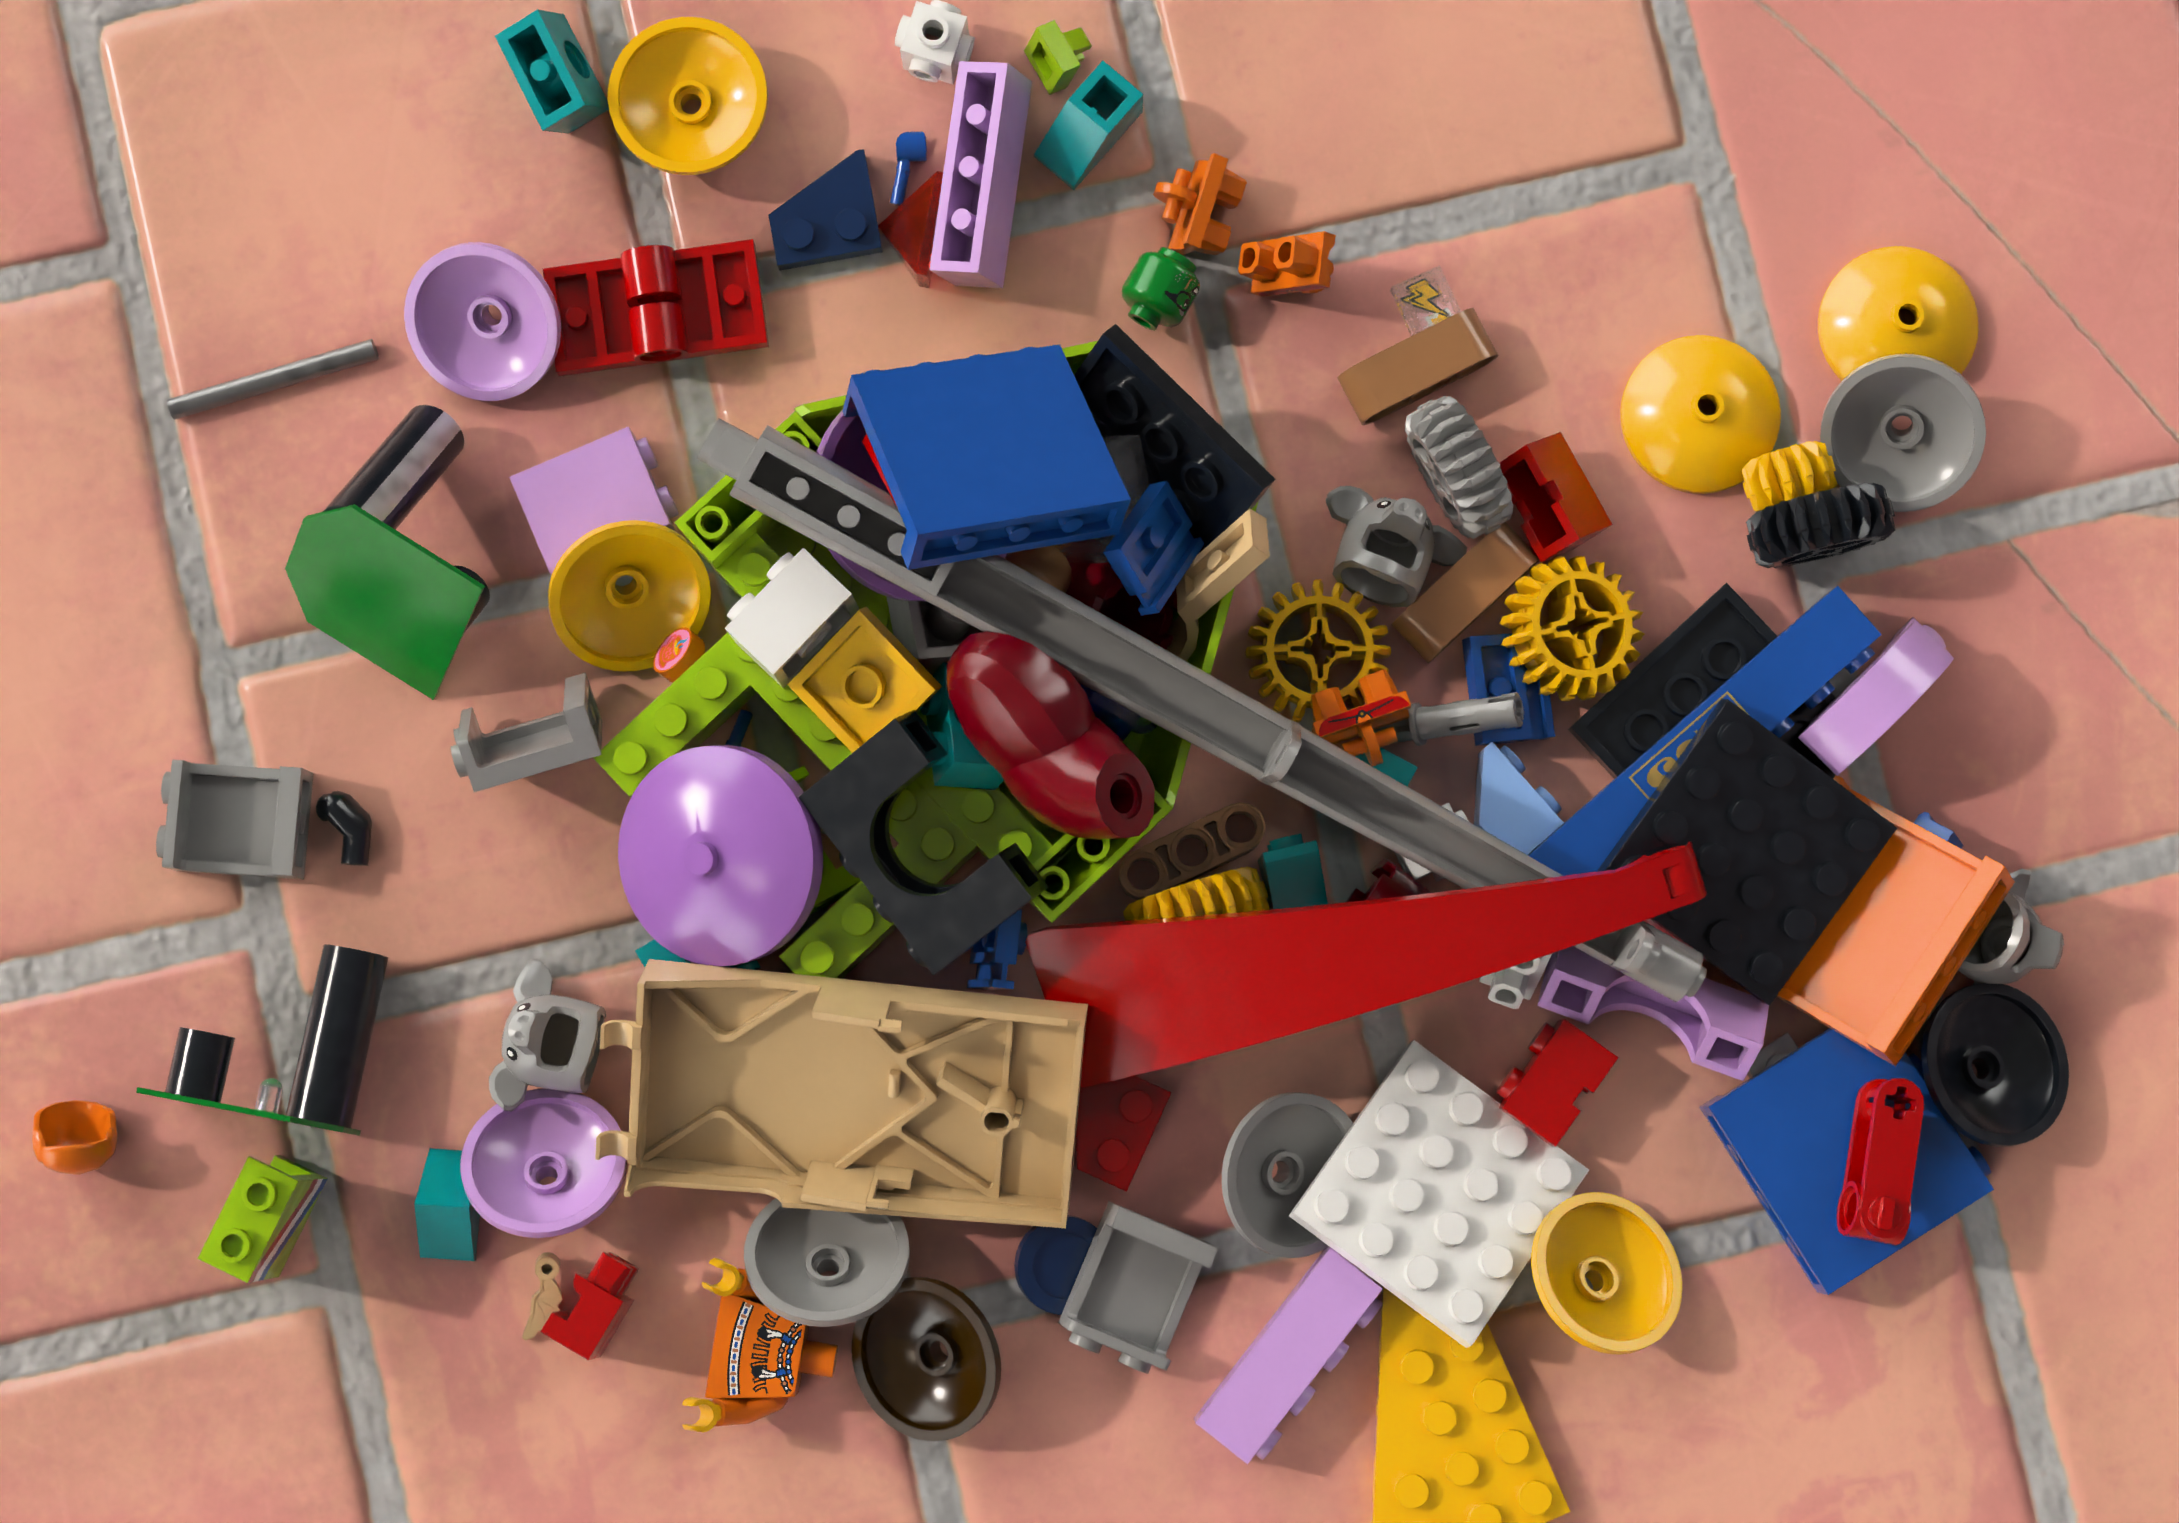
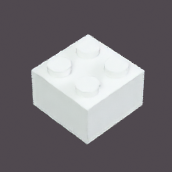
[725,548,859,688]

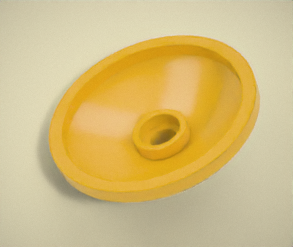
[608,17,768,175]
[1818,246,1979,381]
[1620,335,1781,494]
[548,520,711,672]
[1531,1192,1683,1355]

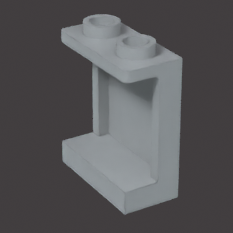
[451,673,602,792]
[156,760,314,879]
[1058,1201,1219,1374]

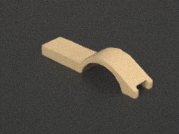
[1166,508,1270,661]

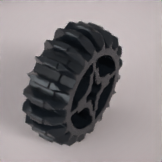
[1746,483,1895,568]

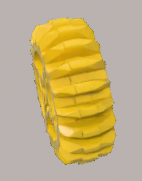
[1499,556,1645,701]
[1245,579,1391,722]
[1123,866,1270,921]

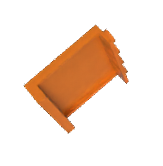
[1776,775,2015,1067]

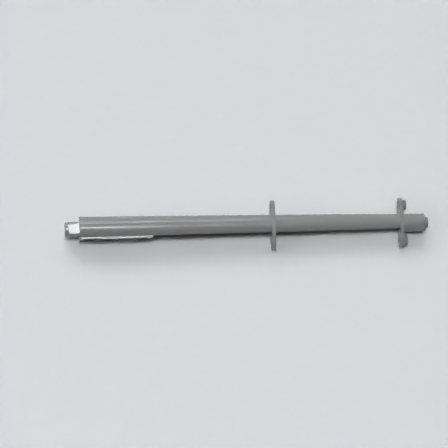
[697,418,1707,1002]

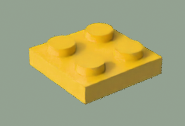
[787,607,942,753]

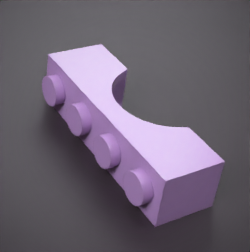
[1537,946,1769,1081]

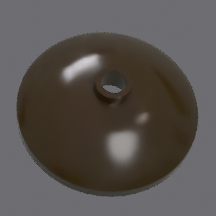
[851,1277,1001,1441]

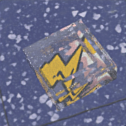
[1390,266,1461,336]

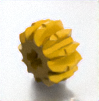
[1742,441,1838,511]

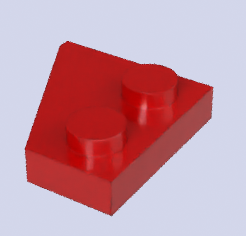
[1076,1076,1172,1192]

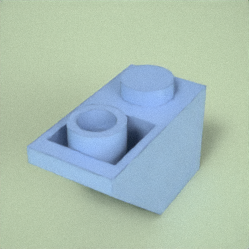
[1474,742,1564,855]

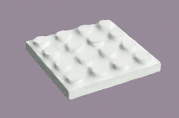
[1289,1040,1589,1348]

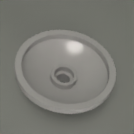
[1820,354,1986,512]
[1222,1092,1353,1258]
[744,1198,910,1327]

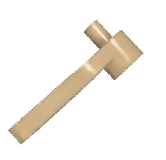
[522,1252,563,1340]

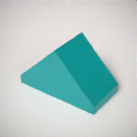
[414,1148,480,1261]

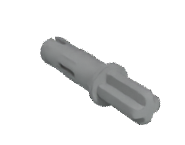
[1374,692,1524,746]

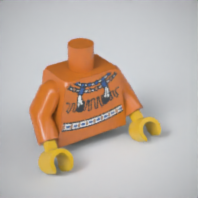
[682,1258,838,1433]

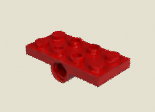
[543,239,769,377]

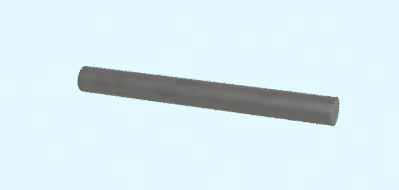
[167,339,379,420]

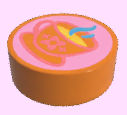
[653,627,705,683]

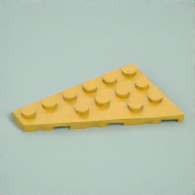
[1371,1286,1571,1523]

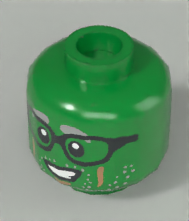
[1122,247,1200,331]

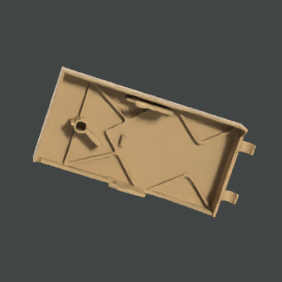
[595,959,1088,1229]

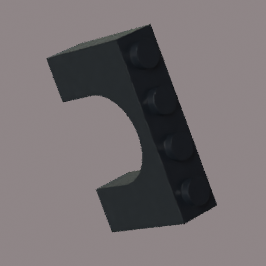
[799,710,1049,975]

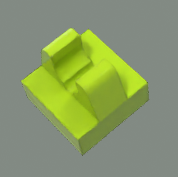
[1024,20,1092,95]

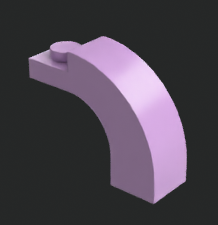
[1798,617,1954,776]

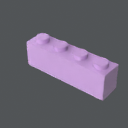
[929,61,1032,288]
[1194,1246,1383,1465]

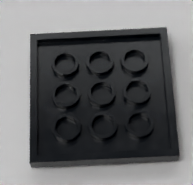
[1074,324,1276,555]
[1568,583,1836,779]
[1597,698,1897,1005]

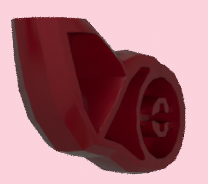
[947,631,1155,839]

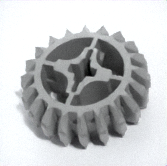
[1405,396,1513,539]

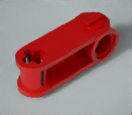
[1836,1078,1924,1245]

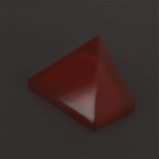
[878,171,943,288]

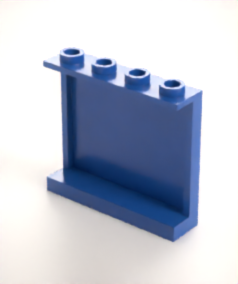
[842,344,1131,570]
[1699,1028,1994,1295]

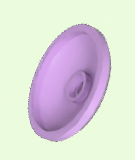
[404,242,561,401]
[460,1088,627,1238]

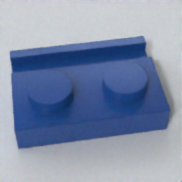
[1103,481,1204,616]
[1462,633,1555,746]
[967,909,1028,990]

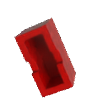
[1499,432,1613,563]
[1496,1019,1619,1147]

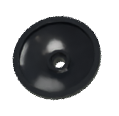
[1921,983,2069,1147]

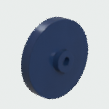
[1014,1215,1097,1315]

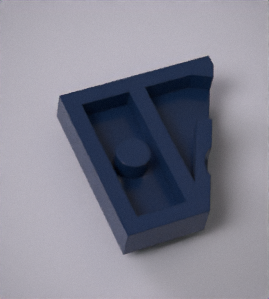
[768,149,883,271]

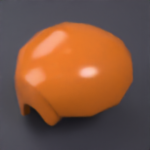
[32,1100,118,1175]

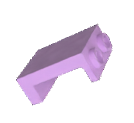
[509,427,679,576]

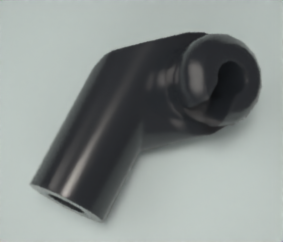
[316,791,372,866]

